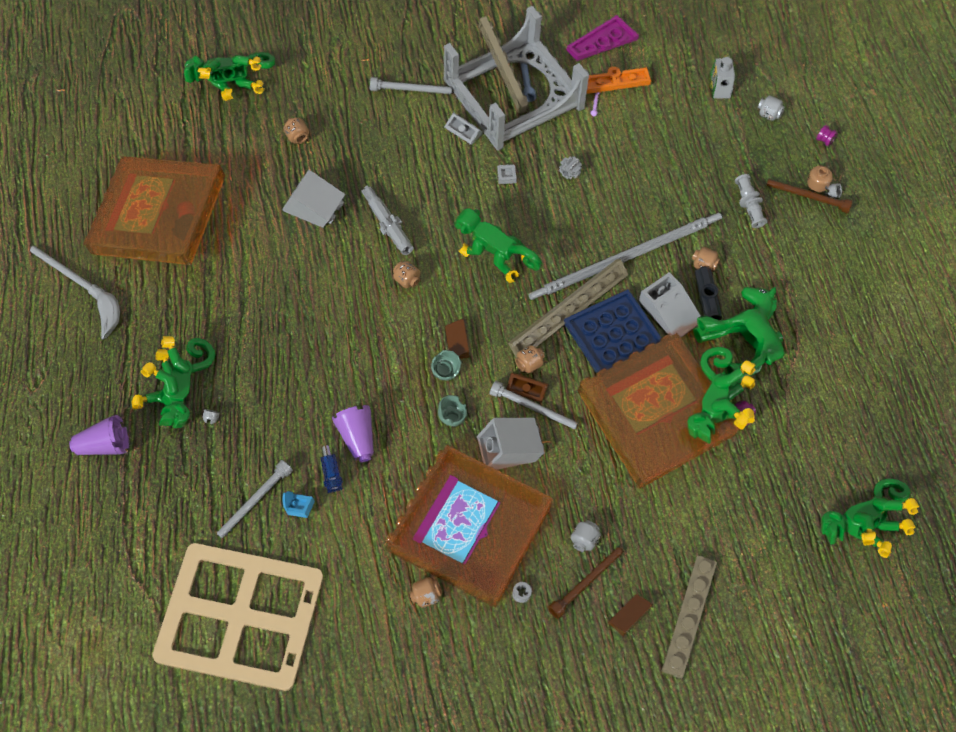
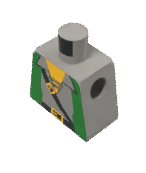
[710,57,735,98]

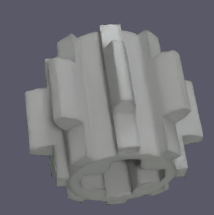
[559,156,582,179]

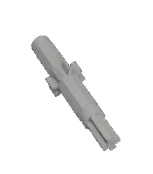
[362,185,413,255]

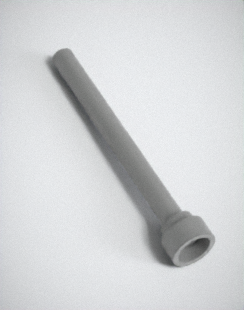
[370,77,452,94]
[489,380,578,429]
[217,460,293,538]

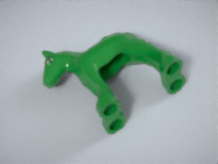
[693,287,785,389]

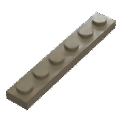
[478,16,528,114]
[662,555,717,679]

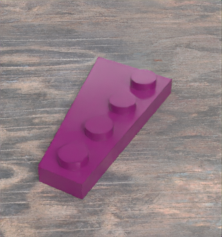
[566,15,639,61]

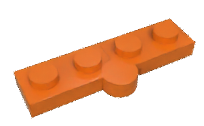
[586,67,651,94]

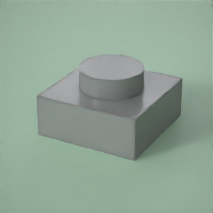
[497,165,516,184]

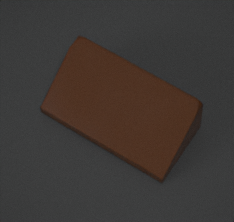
[445,319,469,359]
[506,372,549,403]
[608,594,653,637]

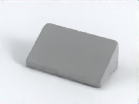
[444,112,483,145]

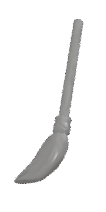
[30,246,120,340]

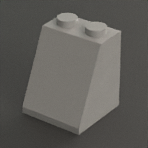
[282,170,345,228]
[477,418,544,472]

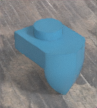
[283,491,315,518]

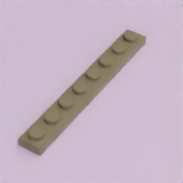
[508,259,629,358]

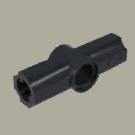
[694,267,722,320]

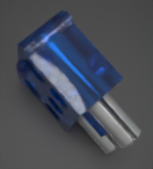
[320,446,343,493]

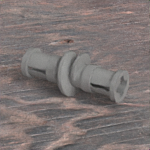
[735,174,767,228]

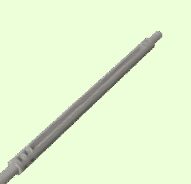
[528,212,722,300]

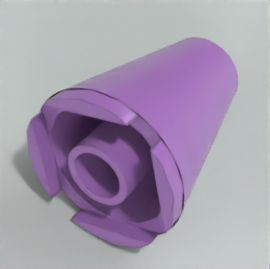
[332,405,374,463]
[69,415,129,455]

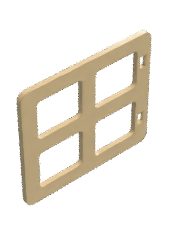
[152,543,323,691]

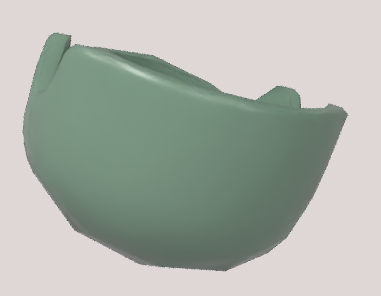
[431,350,461,381]
[438,395,467,427]

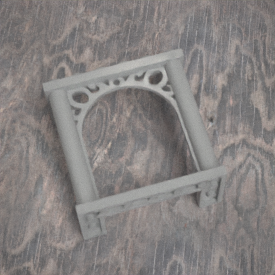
[444,6,589,151]

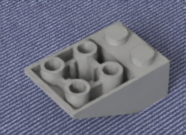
[638,272,700,342]

